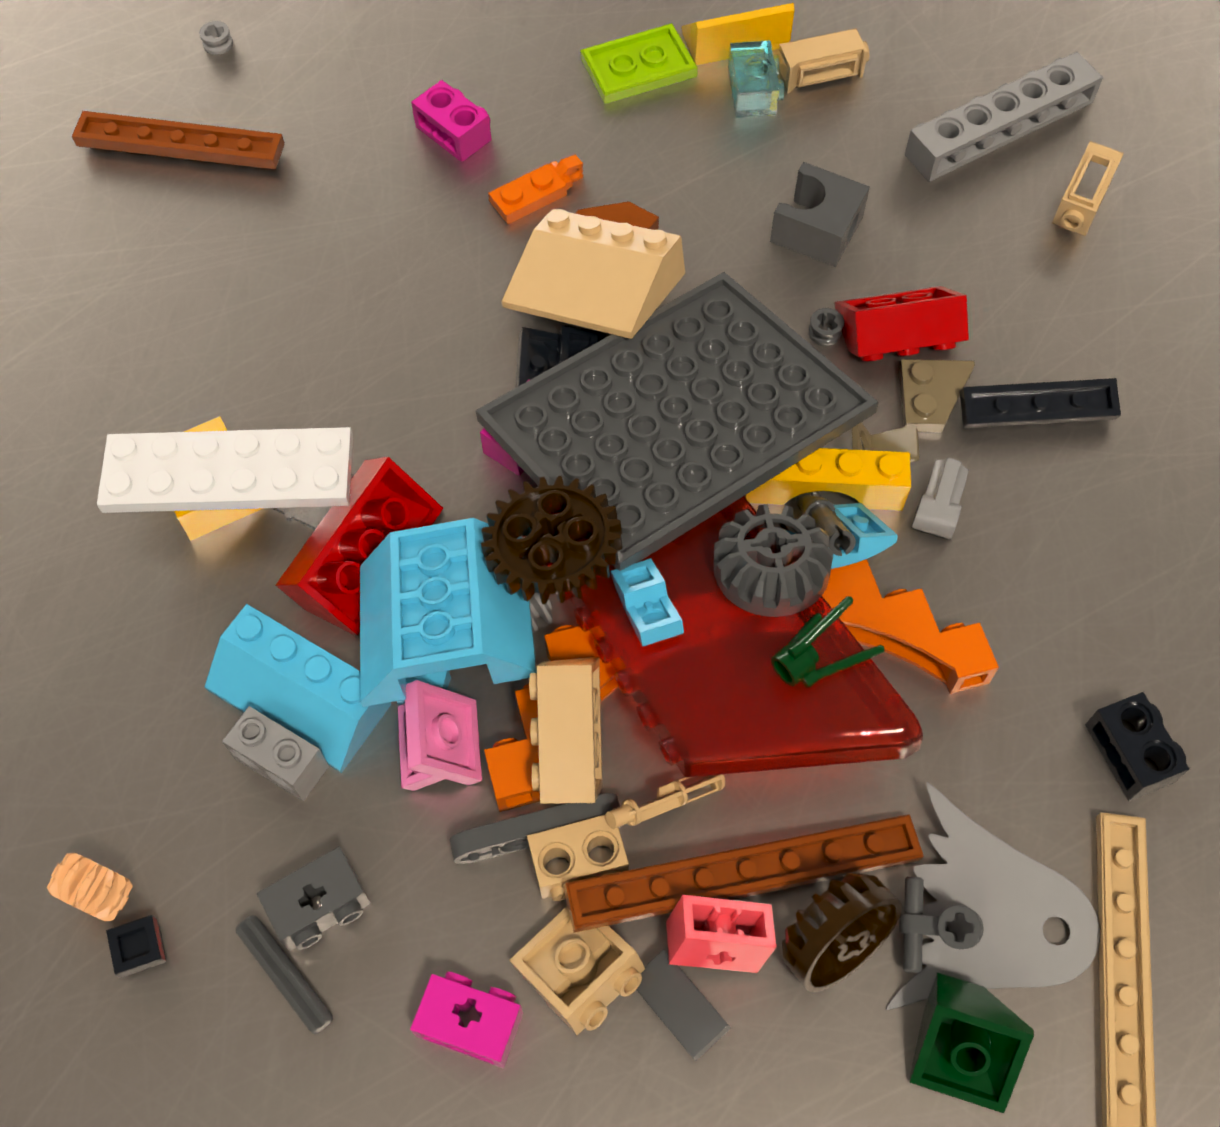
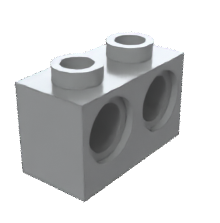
[222,706,329,802]

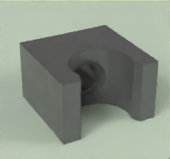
[770,162,870,267]

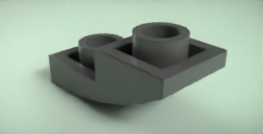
[636,949,731,1061]

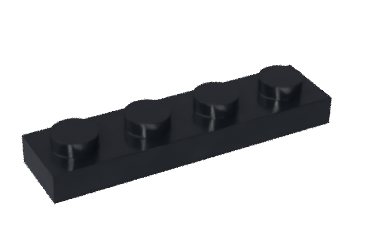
[959,378,1121,428]

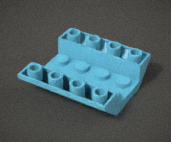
[360,518,537,707]

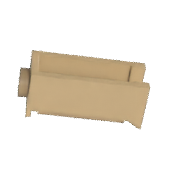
[776,28,870,93]
[1052,141,1124,236]

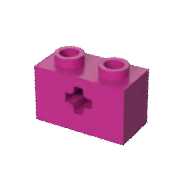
[410,971,523,1069]

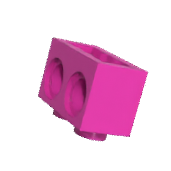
[411,80,492,162]

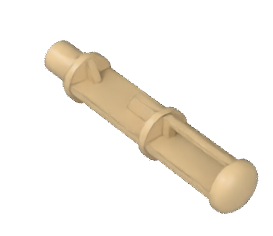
[606,765,725,829]

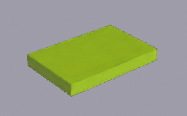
[580,23,698,104]

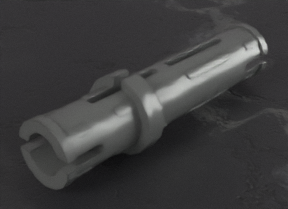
[796,491,856,556]

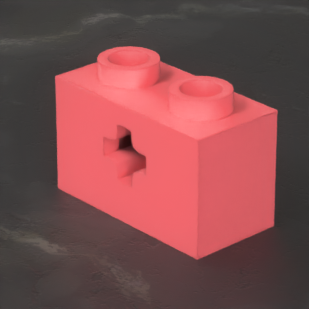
[666,895,776,973]

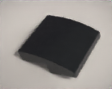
[515,325,598,388]

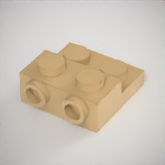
[509,905,645,1036]

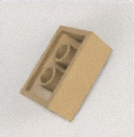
[529,657,603,804]

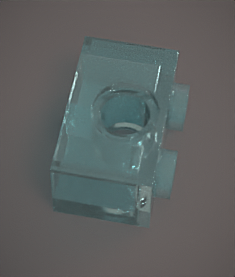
[728,40,784,118]

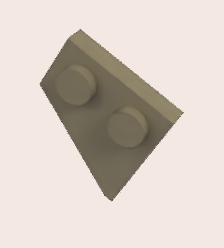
[899,359,975,432]

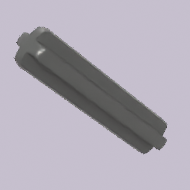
[236,915,333,1034]

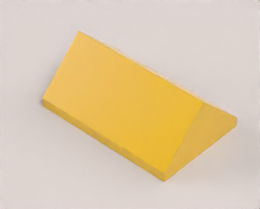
[681,3,795,65]

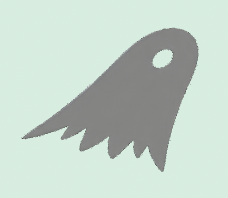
[886,782,1100,1010]

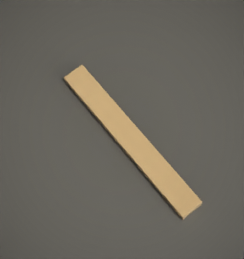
[1096,812,1156,1127]

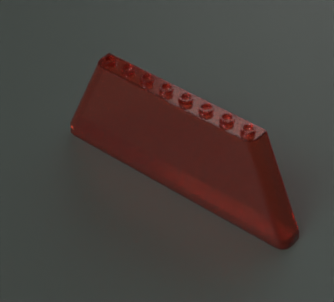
[522,496,923,778]

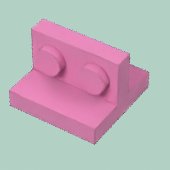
[397,680,482,791]

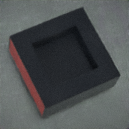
[106,915,166,978]

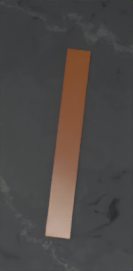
[564,814,924,933]

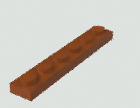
[72,111,285,170]

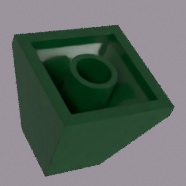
[909,972,1034,1113]

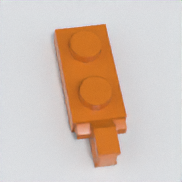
[488,154,584,224]

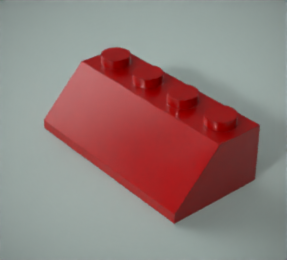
[275,457,443,635]

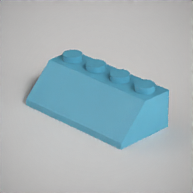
[204,604,392,773]

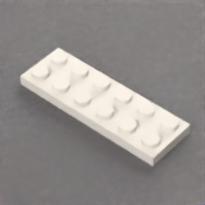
[97,427,353,513]

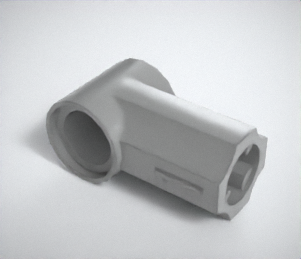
[911,458,969,540]

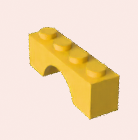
[745,448,911,511]

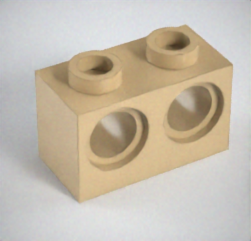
[527,814,629,901]

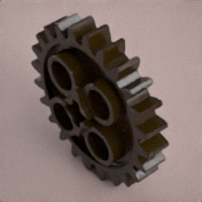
[481,476,623,604]

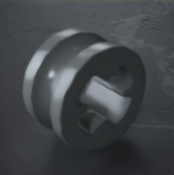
[808,308,844,346]

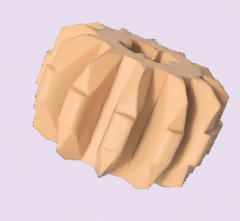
[47,853,133,921]

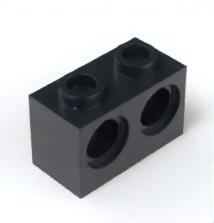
[1085,692,1190,801]

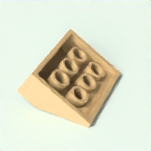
[502,209,685,339]

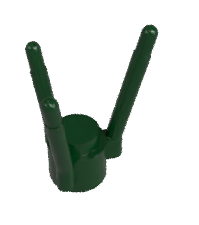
[771,596,885,688]

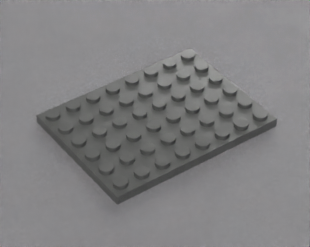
[476,272,878,571]

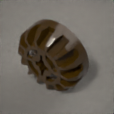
[782,873,902,992]

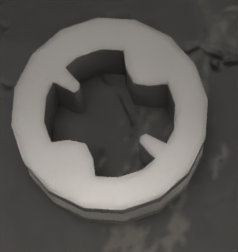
[199,21,233,55]

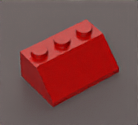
[834,286,969,361]

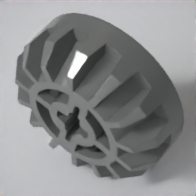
[714,504,833,617]

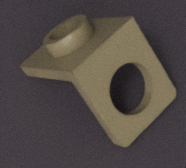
[852,422,920,463]

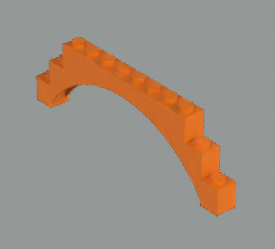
[484,559,999,812]

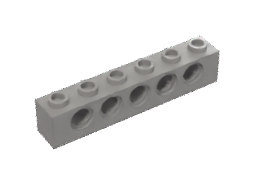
[905,52,1103,182]

